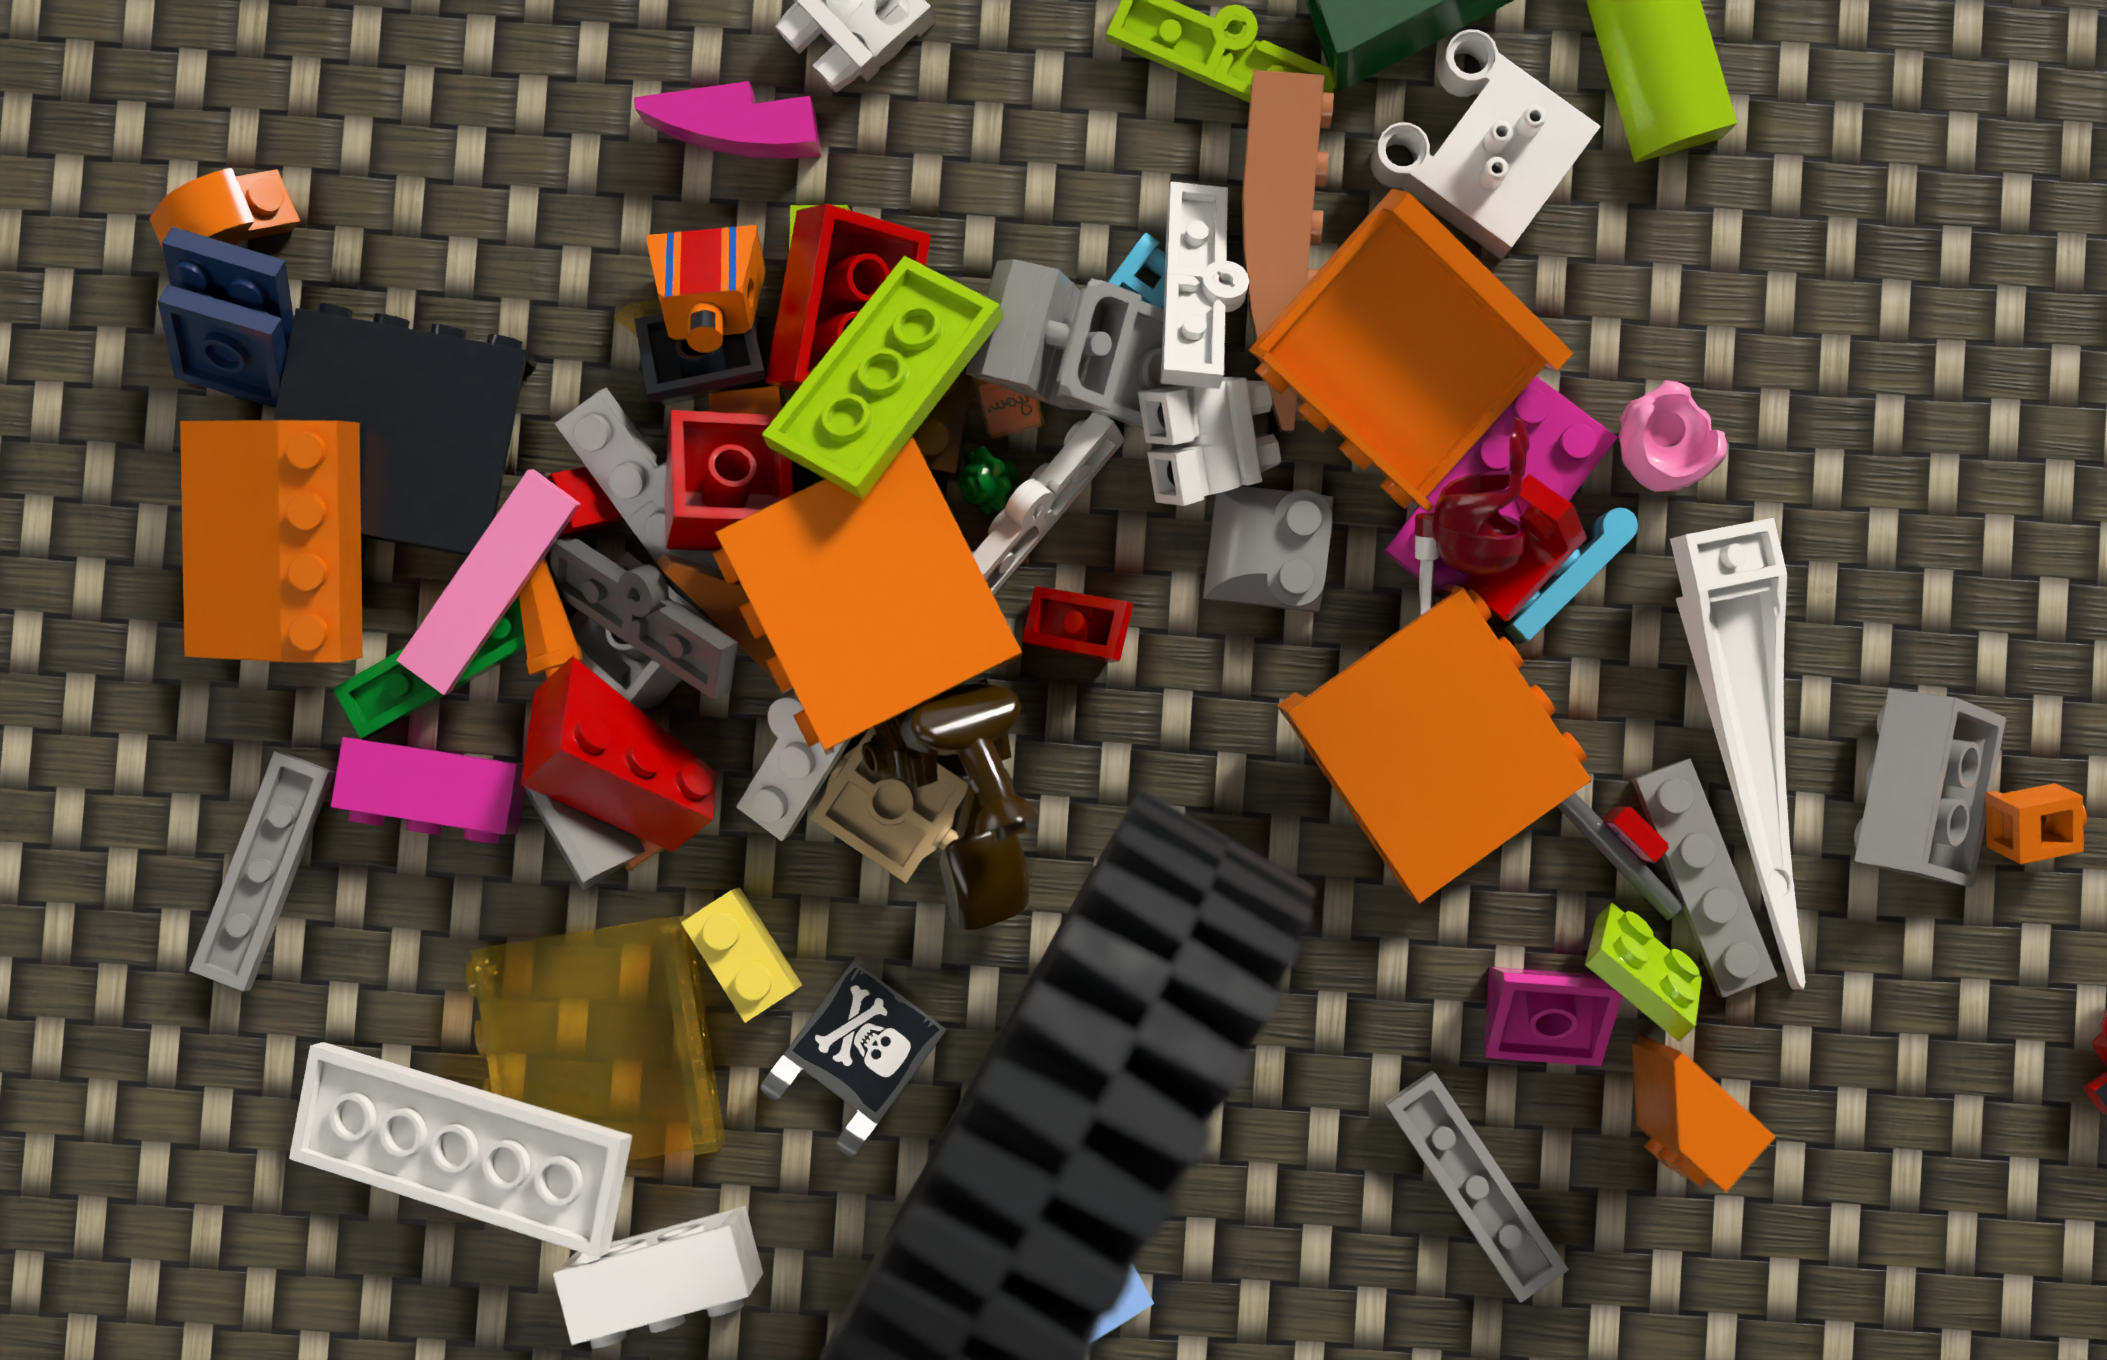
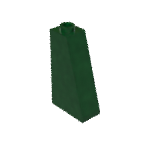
[1306,0,1514,91]

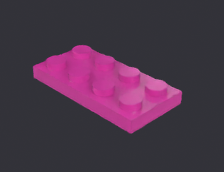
[1383,376,1618,599]

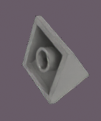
[524,786,645,891]

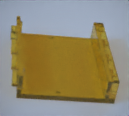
[465,913,726,1161]

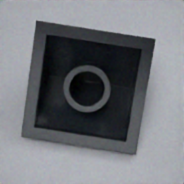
[634,313,767,408]

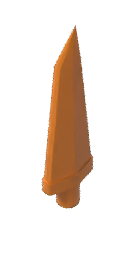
[519,557,583,679]

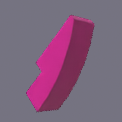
[634,81,822,159]

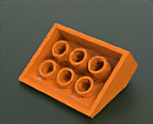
[180,420,363,663]

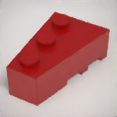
[521,656,717,852]

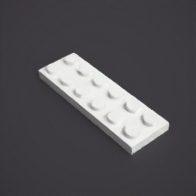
[289,1042,632,1258]

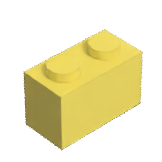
[681,888,802,1023]

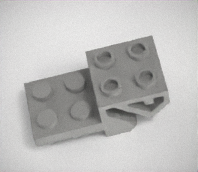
[966,259,1173,430]

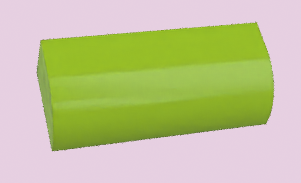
[1586,0,1737,163]

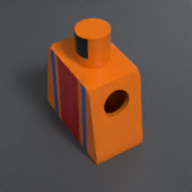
[646,225,765,353]

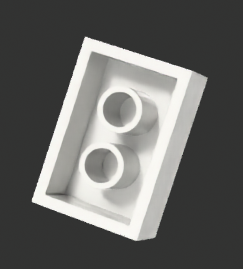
[553,1206,763,1348]

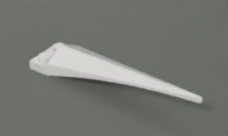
[1670,518,1806,990]

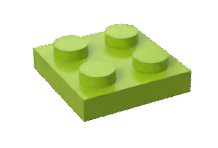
[1585,902,1702,1042]

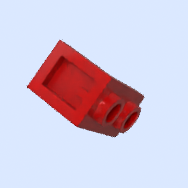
[1464,474,1587,621]

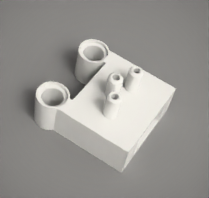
[1371,29,1601,260]

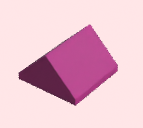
[1484,967,1623,1067]

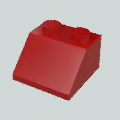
[664,410,793,551]

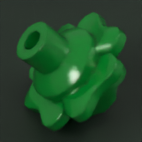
[957,446,1018,515]

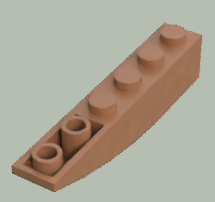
[1242,70,1334,433]

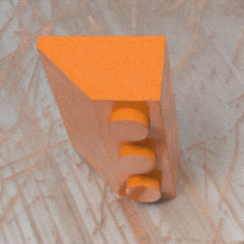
[1632,1034,1776,1192]

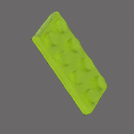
[762,256,1004,499]

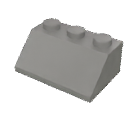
[1854,689,2006,888]

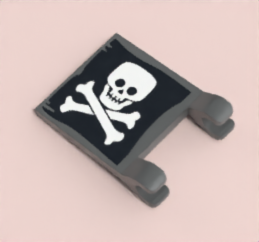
[760,960,947,1157]

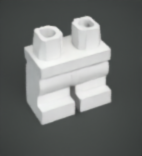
[776,0,936,92]
[1138,377,1281,506]

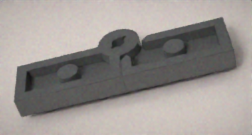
[550,534,738,700]

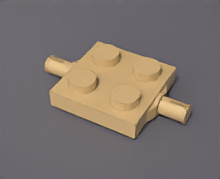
[809,727,968,883]

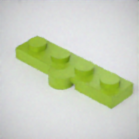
[1106,0,1335,103]

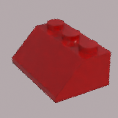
[765,203,931,391]

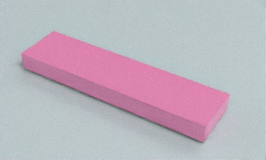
[396,469,581,695]

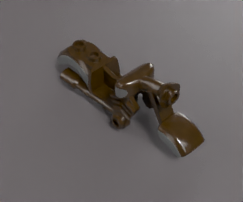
[862,678,1039,930]

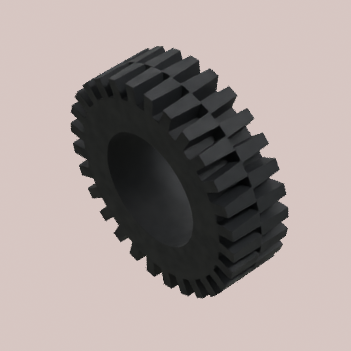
[819,789,1315,1360]

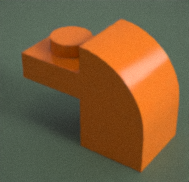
[149,168,300,249]

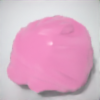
[1619,380,1728,492]

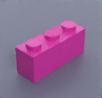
[331,737,525,844]

